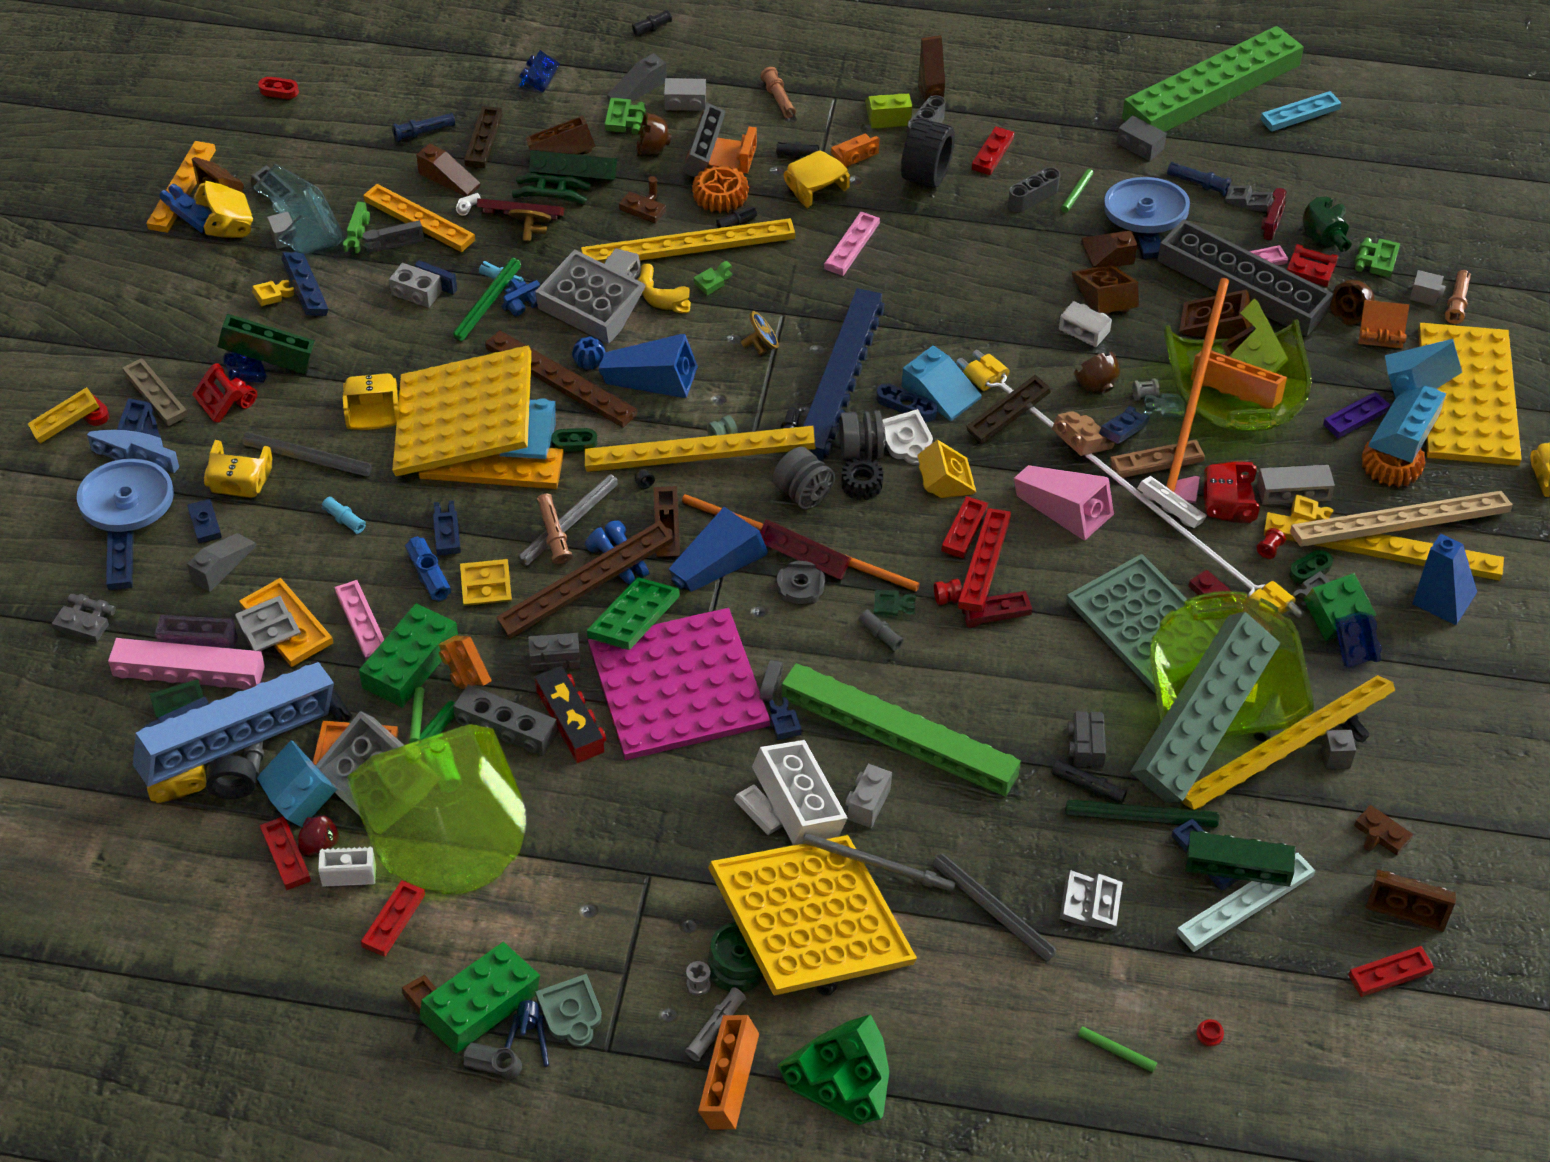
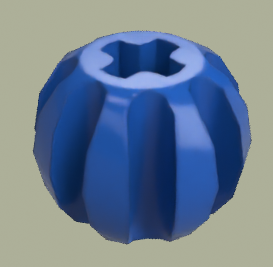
[572,336,605,370]

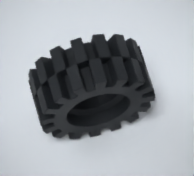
[841,457,883,500]

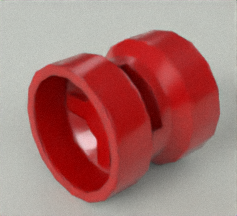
[225,378,257,409]
[934,579,962,606]

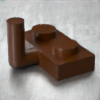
[619,176,666,224]
[1354,805,1413,855]

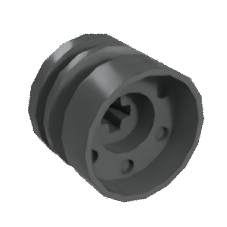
[839,411,886,461]
[773,447,835,509]

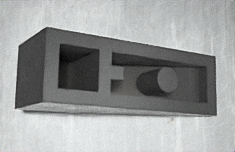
[607,53,667,102]
[187,533,256,592]

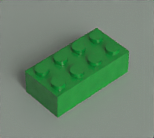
[359,603,458,708]
[419,942,540,1054]

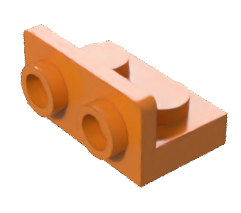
[831,133,880,167]

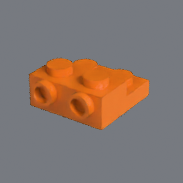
[438,636,492,689]

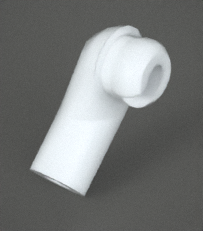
[456,193,481,216]

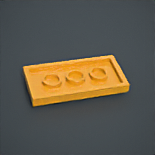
[239,578,333,667]

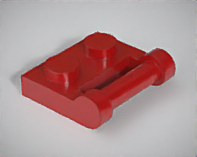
[1287,244,1339,287]
[192,363,242,423]

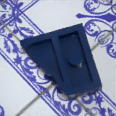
[117,398,161,438]

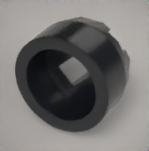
[635,469,655,489]

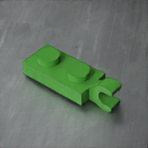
[343,202,370,253]

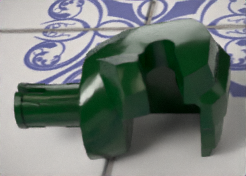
[1303,196,1352,252]

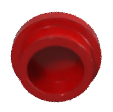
[1196,1019,1224,1046]

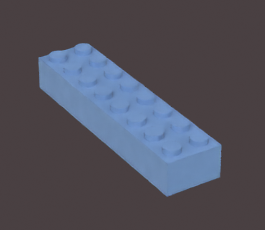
[133,662,334,787]

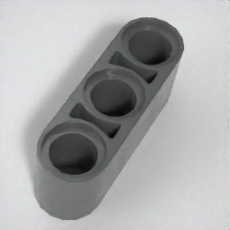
[907,95,946,136]
[1008,167,1060,212]

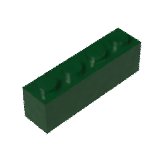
[529,150,617,179]
[217,314,315,374]
[1185,831,1296,887]

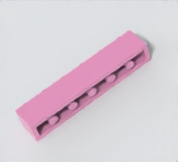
[108,638,265,690]

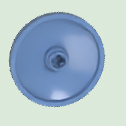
[1104,177,1190,233]
[77,459,174,532]

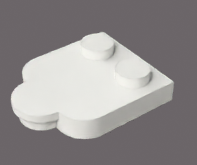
[882,409,933,465]

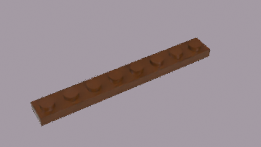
[485,330,637,428]
[496,521,674,639]

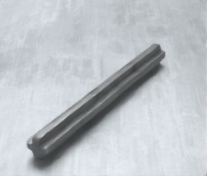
[518,474,618,566]

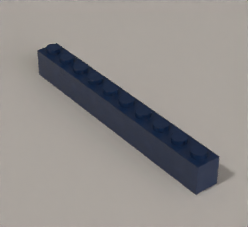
[803,288,885,463]

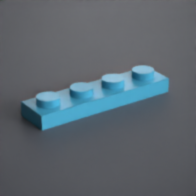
[1260,91,1341,131]

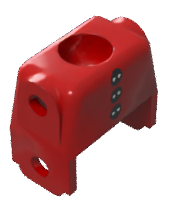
[1203,461,1260,523]

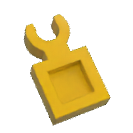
[252,280,294,306]
[1291,494,1333,521]

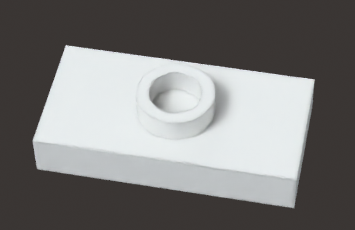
[734,785,783,835]

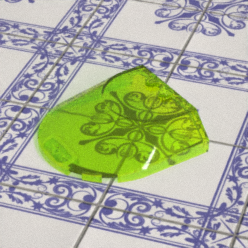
[1164,319,1312,431]
[1150,591,1314,737]
[347,724,526,894]

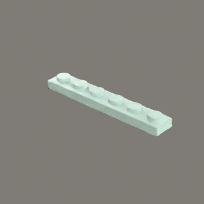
[1177,853,1315,952]

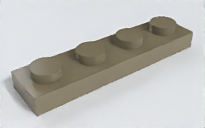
[122,358,188,426]

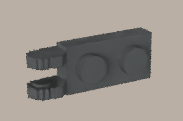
[362,220,424,253]

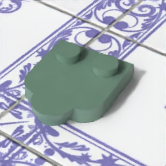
[535,974,602,1047]

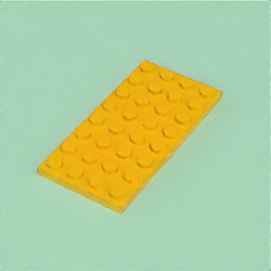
[1418,323,1522,466]

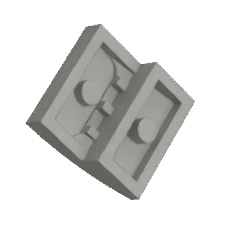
[235,596,301,651]
[1059,870,1123,928]

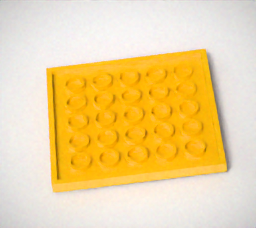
[392,345,531,476]
[708,835,917,996]

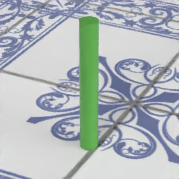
[1061,169,1093,213]
[409,687,425,745]
[1078,1026,1158,1073]

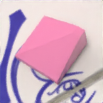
[1174,476,1200,504]

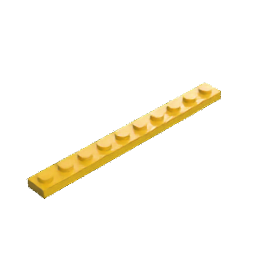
[581,218,795,264]
[585,426,815,472]
[1263,512,1504,581]
[1180,675,1395,810]

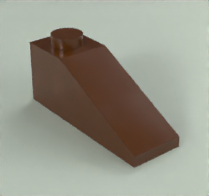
[918,35,945,101]
[416,143,481,197]
[654,486,680,557]

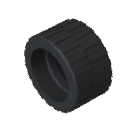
[900,118,955,188]

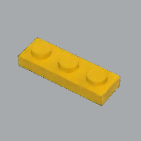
[28,387,99,444]

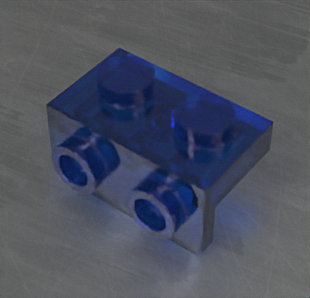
[518,50,560,93]

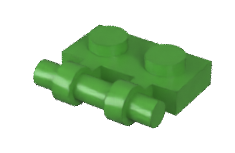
[605,98,646,135]
[1354,237,1400,278]

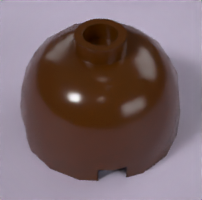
[636,113,671,156]
[1330,280,1375,325]
[1074,351,1120,394]

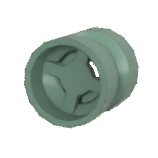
[707,415,738,436]

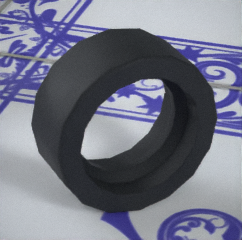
[206,756,256,799]

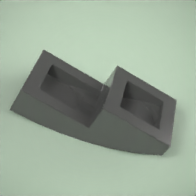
[1225,185,1273,212]

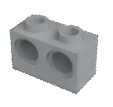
[389,263,442,308]

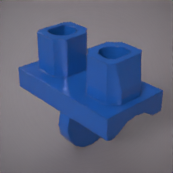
[501,279,540,317]

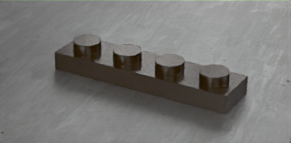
[464,106,503,168]
[966,374,1051,444]

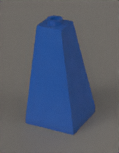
[599,334,698,398]
[669,507,768,592]
[1412,533,1477,625]

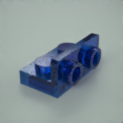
[223,351,267,383]
[1335,611,1382,667]

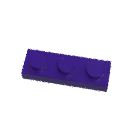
[1323,392,1391,438]

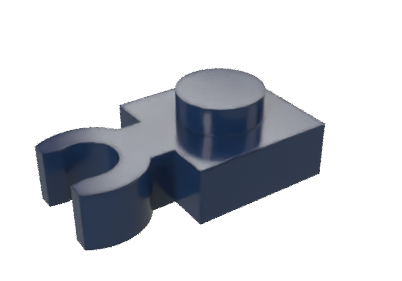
[770,697,801,740]

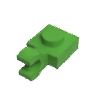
[694,261,732,295]

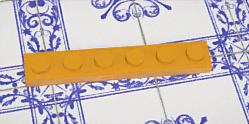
[147,141,216,233]
[363,184,475,252]

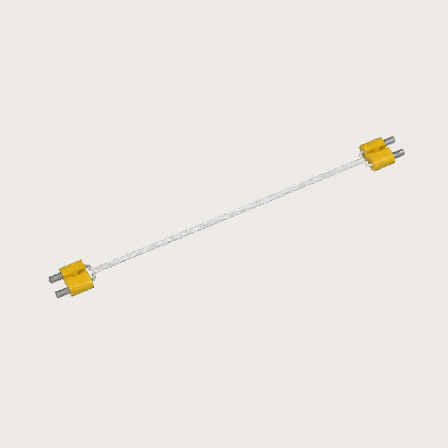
[956,350,1304,628]

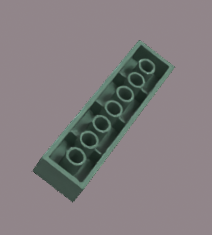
[1130,612,1280,803]

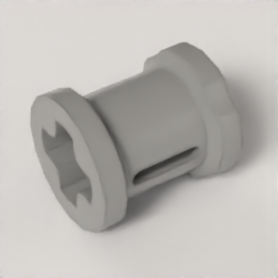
[1132,378,1160,401]
[686,961,711,996]

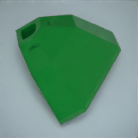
[777,1014,889,1125]

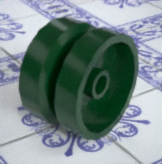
[707,922,764,992]

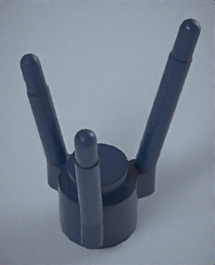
[504,1000,549,1067]

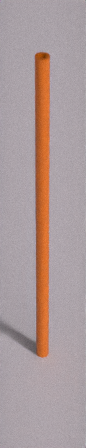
[1166,278,1229,492]
[682,494,920,592]

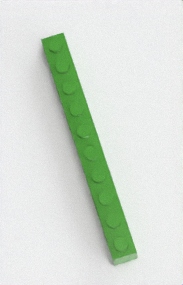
[782,663,1021,797]

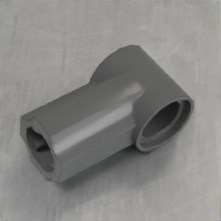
[463,1042,522,1079]

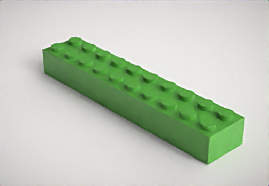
[1122,26,1304,132]

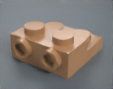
[1052,411,1115,456]

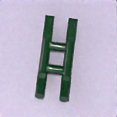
[512,172,591,205]

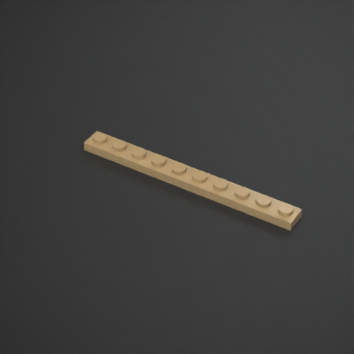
[1290,491,1513,547]

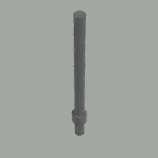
[803,833,955,892]

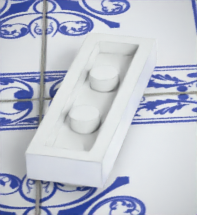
[1137,476,1207,528]

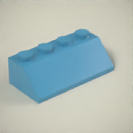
[1368,386,1446,463]

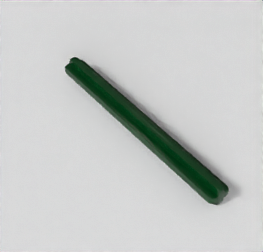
[1066,800,1220,827]

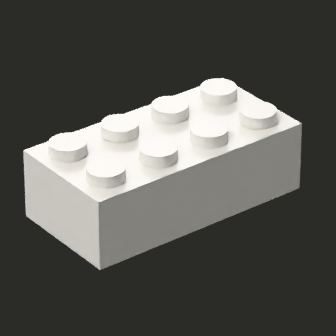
[752,740,847,845]

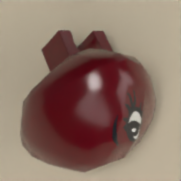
[298,815,340,856]

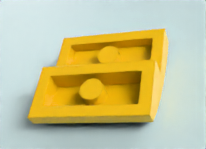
[460,559,512,606]

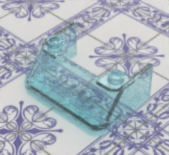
[253,164,345,254]

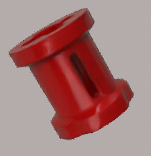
[1257,528,1286,559]

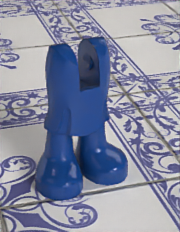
[585,521,649,585]

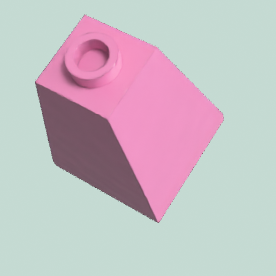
[1014,465,1114,540]

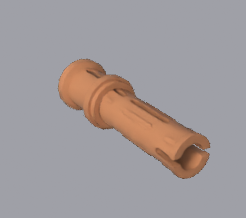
[760,67,796,118]
[1445,270,1471,324]
[537,494,573,564]

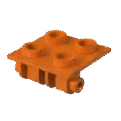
[1358,300,1409,348]

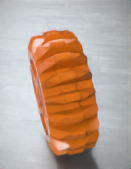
[692,165,749,213]
[1362,440,1425,488]

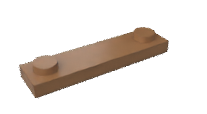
[1110,440,1205,478]

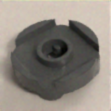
[777,561,825,604]

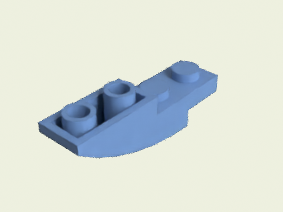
[87,430,179,473]

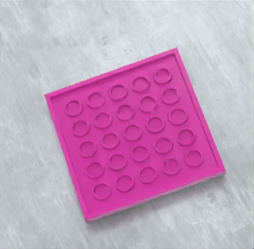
[588,608,770,760]

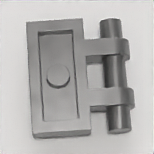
[52,594,116,642]

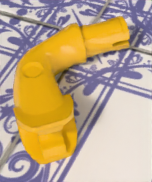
[637,264,691,313]

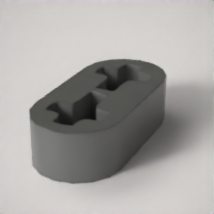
[760,660,783,702]

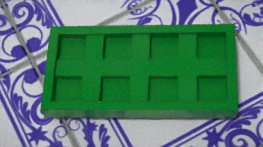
[587,577,680,650]

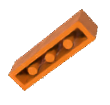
[1190,351,1287,409]
[698,1015,759,1129]

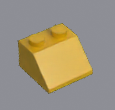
[917,440,976,498]

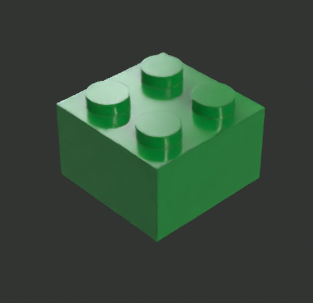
[1304,573,1376,641]

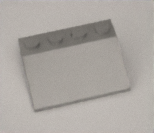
[535,249,645,344]
[316,711,441,834]

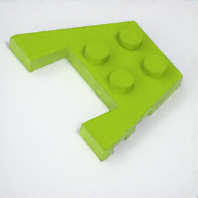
[1193,298,1288,373]

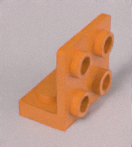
[708,126,757,174]

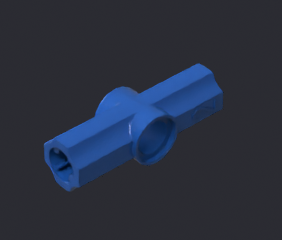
[405,536,451,602]

